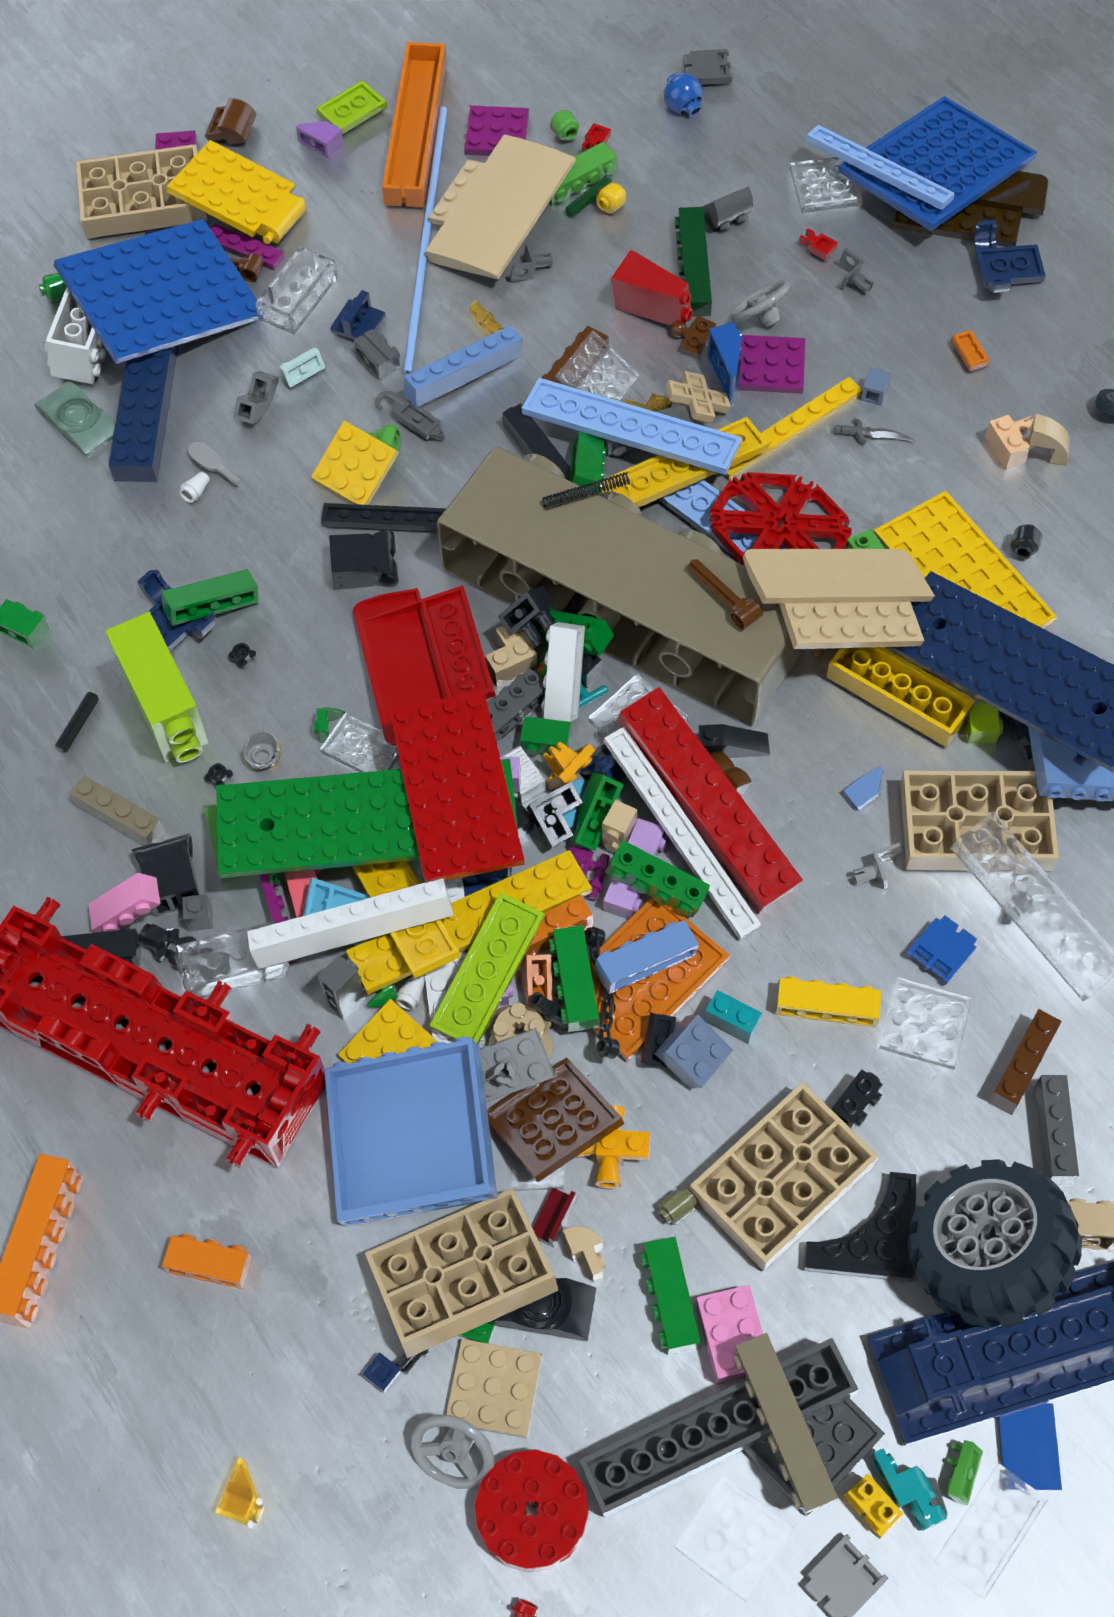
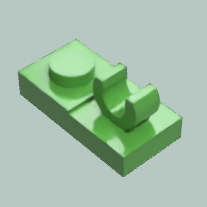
[947,1440,983,1506]

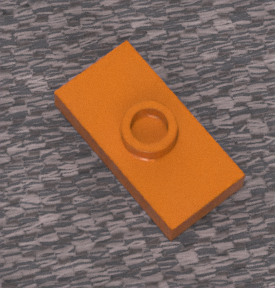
[951,330,990,372]

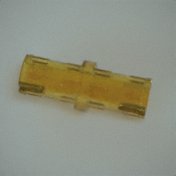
[469,301,503,334]

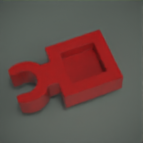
[582,123,611,153]
[799,228,838,261]

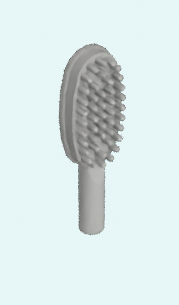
[187,442,241,485]

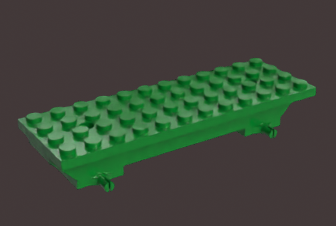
[216,759,518,885]

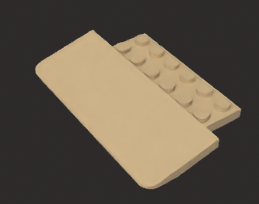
[743,549,935,649]

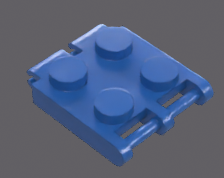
[906,915,977,985]

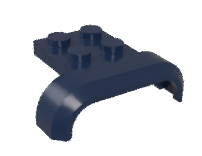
[974,220,1046,293]
[137,570,215,651]

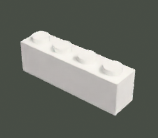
[542,622,585,722]

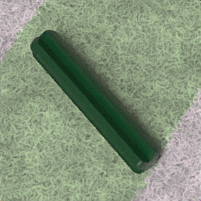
[566,176,612,217]

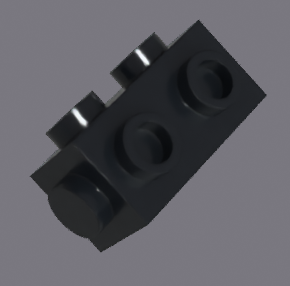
[831,1069,883,1130]

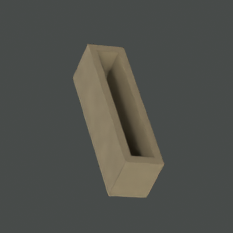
[69,775,166,846]

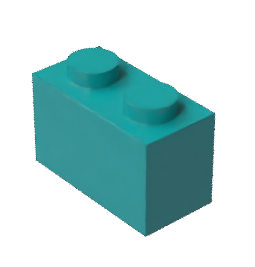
[704,990,762,1045]

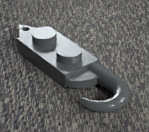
[375,391,445,440]

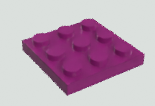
[464,105,529,156]
[739,335,805,394]

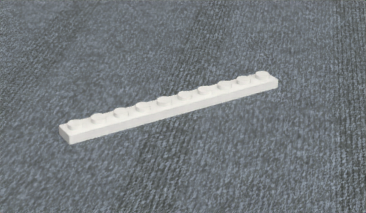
[603,726,761,940]

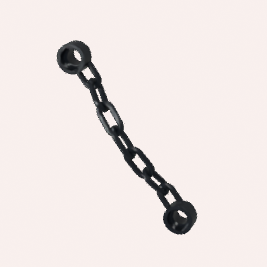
[584,927,620,1060]

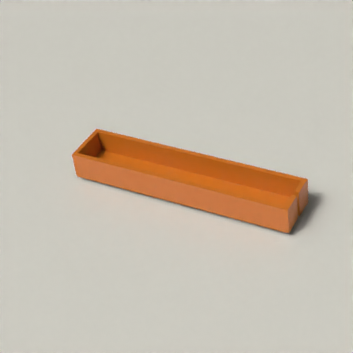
[382,42,447,207]

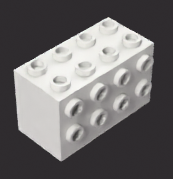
[44,287,107,384]

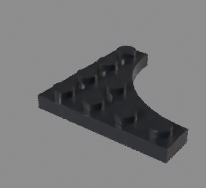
[804,1172,917,1282]

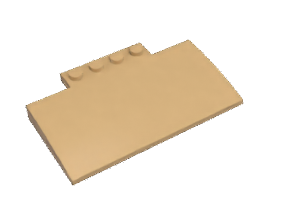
[425,135,576,279]

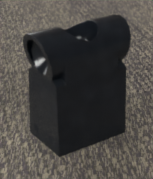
[329,530,399,590]
[131,833,200,917]

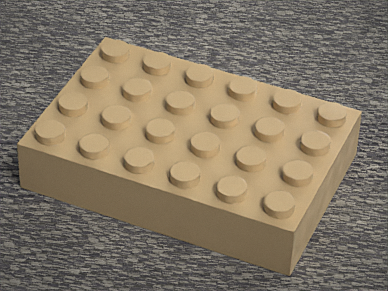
[76,144,208,239]
[900,770,1059,871]
[690,1082,879,1271]
[365,1188,558,1358]

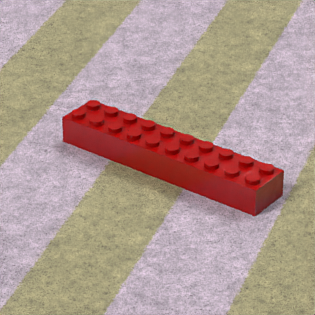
[617,687,803,914]

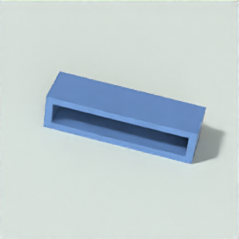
[594,920,699,994]

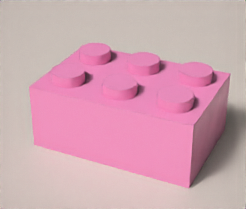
[695,1285,763,1385]

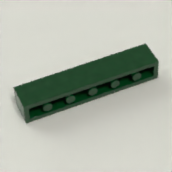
[674,207,712,317]

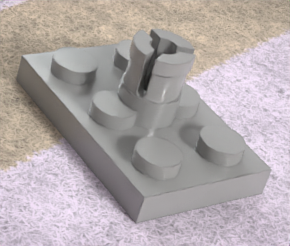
[480,1028,555,1102]

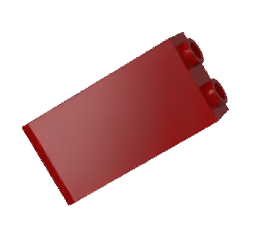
[611,250,693,325]

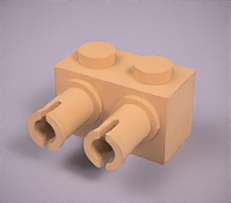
[985,414,1038,470]

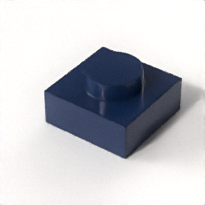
[362,1352,402,1393]

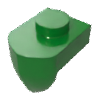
[313,707,346,743]
[367,983,397,1008]

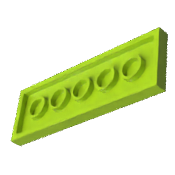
[430,892,545,1044]

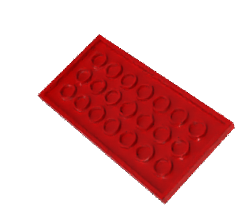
[389,691,525,883]

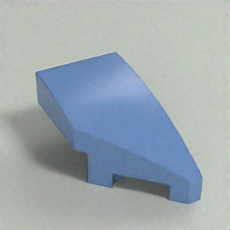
[844,766,884,810]

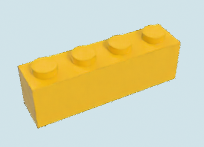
[775,976,882,1028]

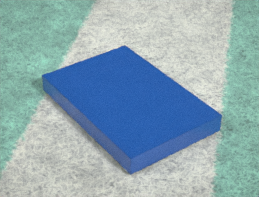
[997,1403,1062,1491]

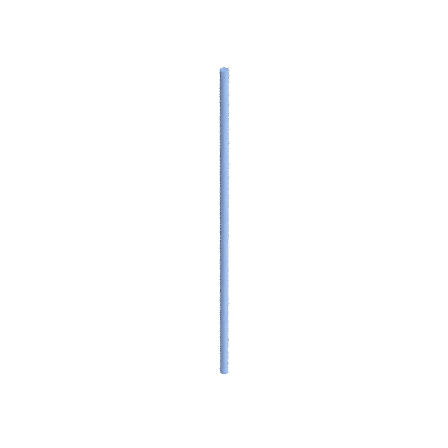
[403,106,447,375]

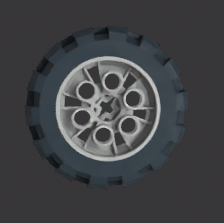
[908,1159,1082,1328]

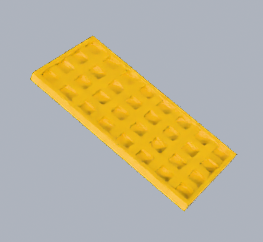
[873,491,1057,629]

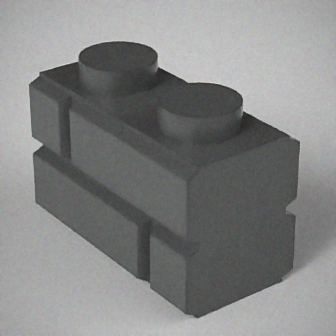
[353,329,400,379]

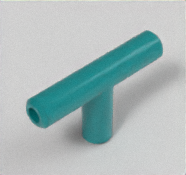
[579,684,609,709]

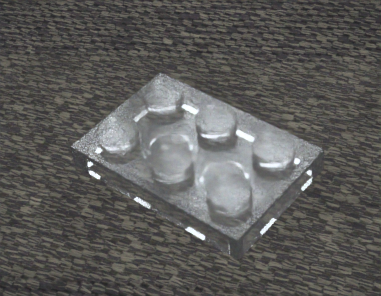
[320,713,399,772]

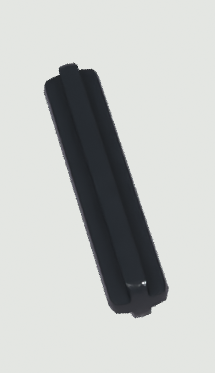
[55,692,99,753]

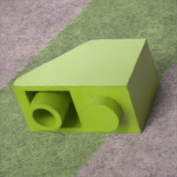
[965,701,1003,744]

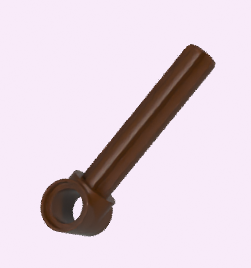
[230,253,264,282]
[687,559,763,630]

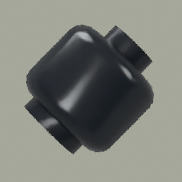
[1010,524,1043,559]

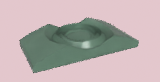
[34,381,116,457]

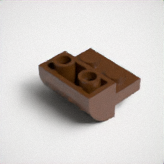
[205,98,257,145]

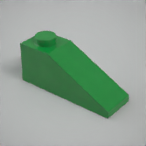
[573,773,624,851]

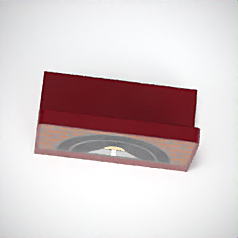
[532,1187,577,1248]

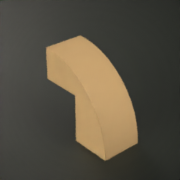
[1029,414,1070,466]

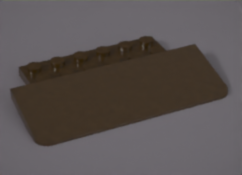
[893,171,1048,247]

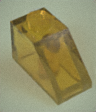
[216,1458,264,1529]

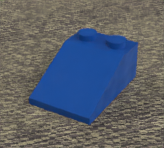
[707,322,743,404]

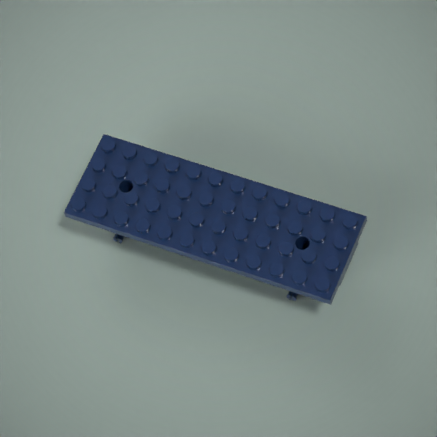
[884,571,1114,772]
[866,1261,1114,1446]

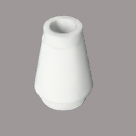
[179,472,210,503]
[395,975,425,1011]

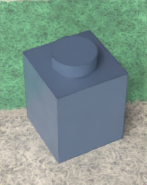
[861,367,891,406]

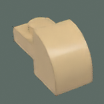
[563,1226,606,1282]

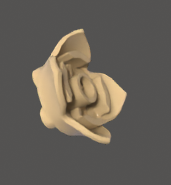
[488,1003,553,1060]

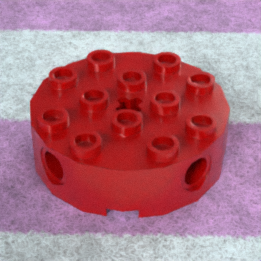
[475,1449,589,1572]

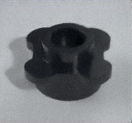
[228,643,256,667]
[204,763,233,787]

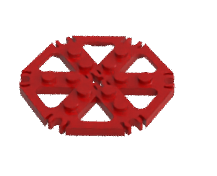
[709,472,852,565]

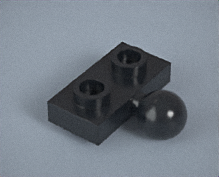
[641,1012,676,1068]

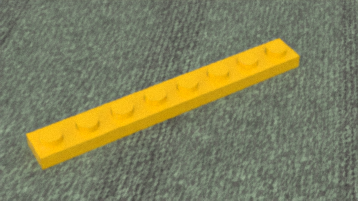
[723,377,863,480]

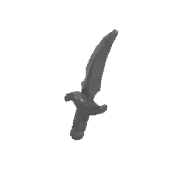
[833,418,915,444]

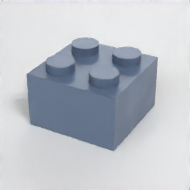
[654,1014,733,1089]

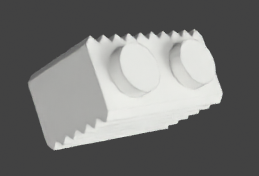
[501,746,546,804]

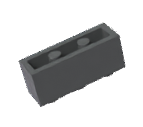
[318,955,365,1020]

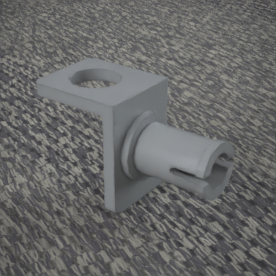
[852,843,902,889]

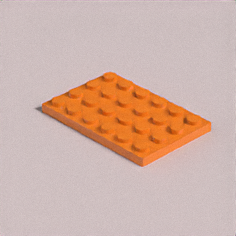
[554,897,730,1061]

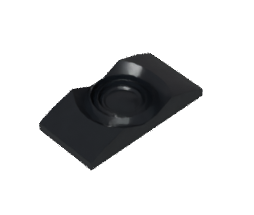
[487,1278,597,1341]

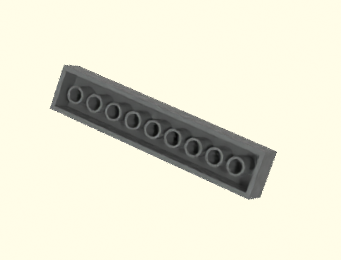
[579,1338,859,1517]

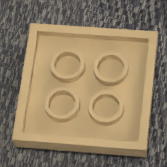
[446,1339,542,1439]

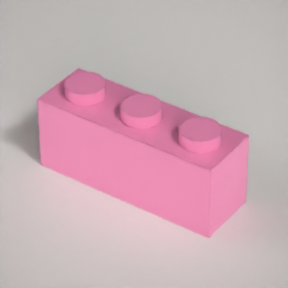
[89,872,160,932]

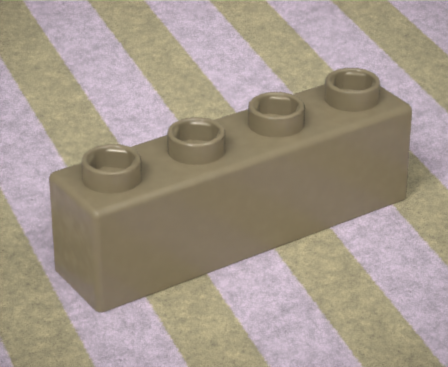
[437,447,804,726]

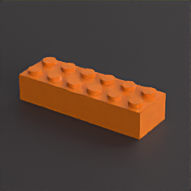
[0,1154,83,1329]

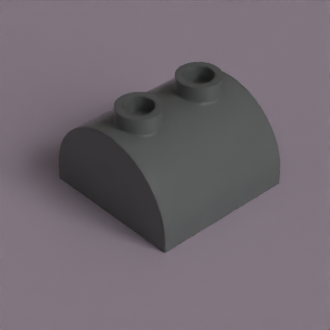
[702,187,753,231]

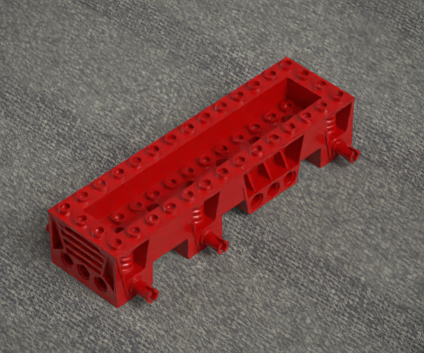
[0,897,326,1168]

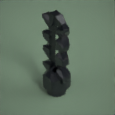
[138,923,231,986]

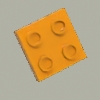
[542,742,595,790]

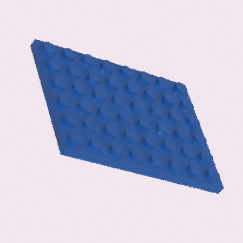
[838,96,1037,231]
[53,219,266,364]

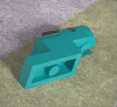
[870,1448,948,1531]

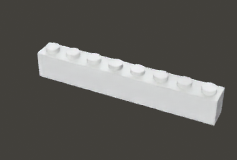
[247,879,454,969]

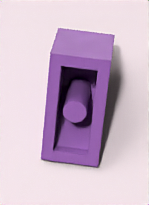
[296,121,344,159]

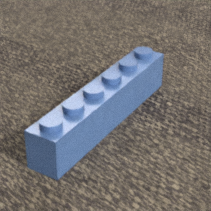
[404,325,523,408]

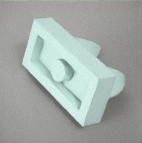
[279,347,326,388]

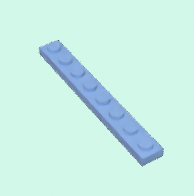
[806,125,955,210]

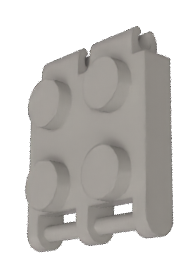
[804,1534,889,1617]

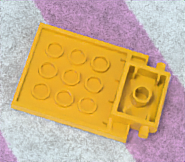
[167,140,306,244]

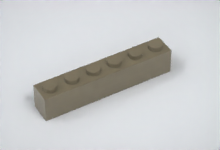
[732,1333,838,1514]

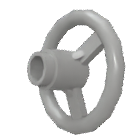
[731,280,791,327]
[411,1415,495,1489]

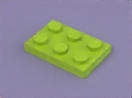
[316,80,387,135]

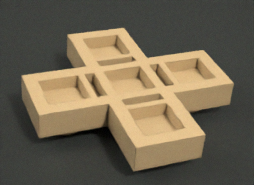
[665,371,731,423]

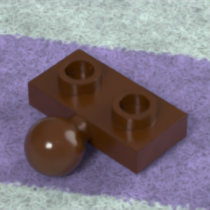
[670,315,716,359]

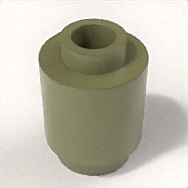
[658,1186,698,1225]

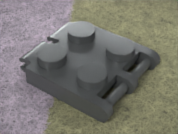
[683,49,732,85]

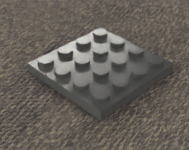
[744,1398,885,1517]

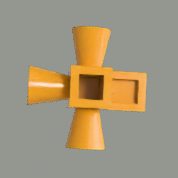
[577,1105,650,1189]

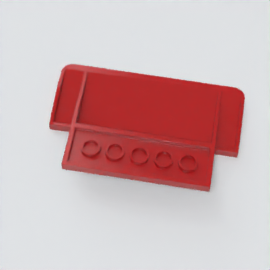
[353,585,496,746]

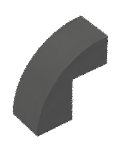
[233,371,279,424]

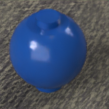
[663,73,703,117]

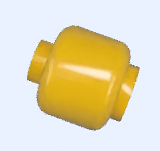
[596,183,626,214]

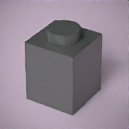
[182,894,213,931]

